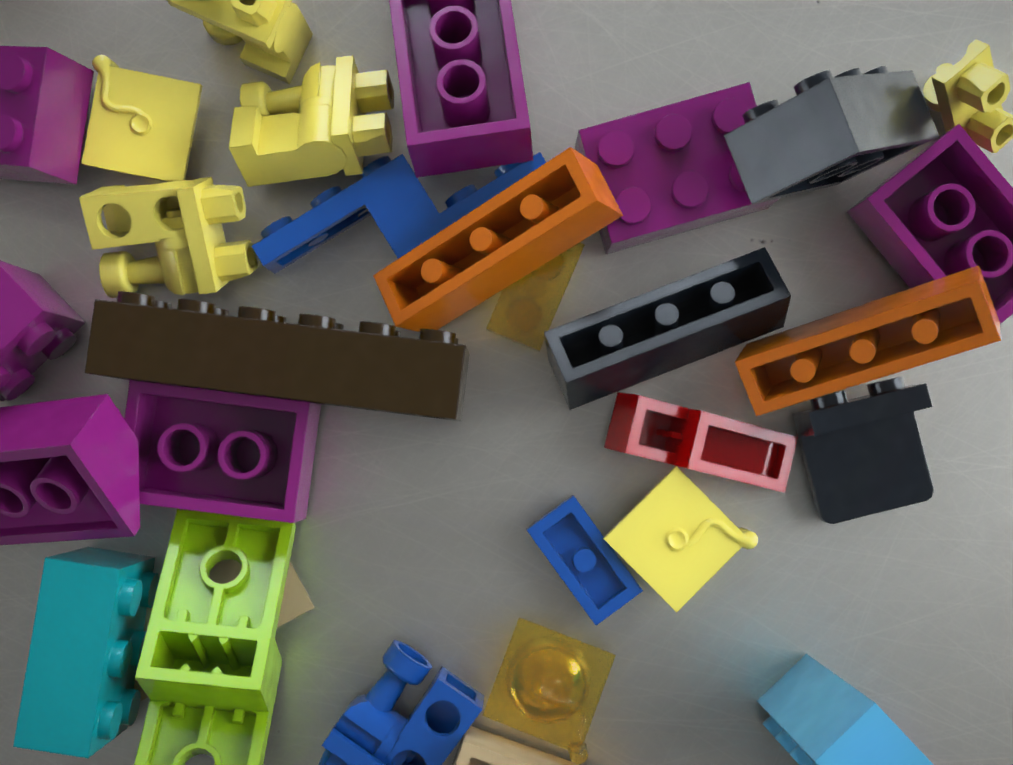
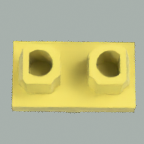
[923,39,1013,153]

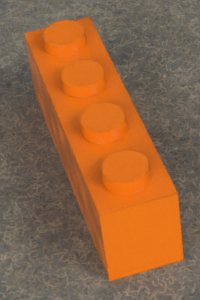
[373,147,623,332]
[735,265,1001,416]

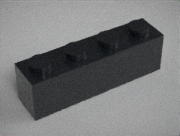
[544,247,791,410]

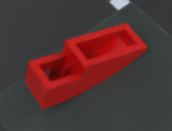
[604,392,798,493]

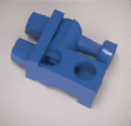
[318,640,484,765]

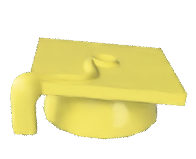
[81,55,203,182]
[603,466,758,613]

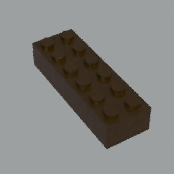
[85,291,470,421]

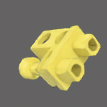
[166,0,313,84]
[229,55,394,187]
[79,177,258,298]

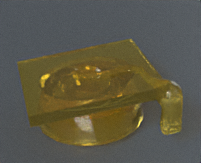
[482,617,616,764]

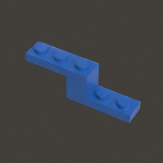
[251,152,546,274]

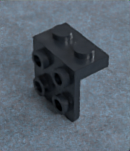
[792,376,934,524]

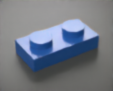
[526,495,643,625]

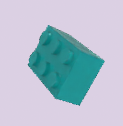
[13,547,160,758]

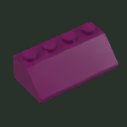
[0,394,140,545]

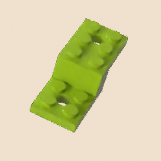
[134,509,296,765]

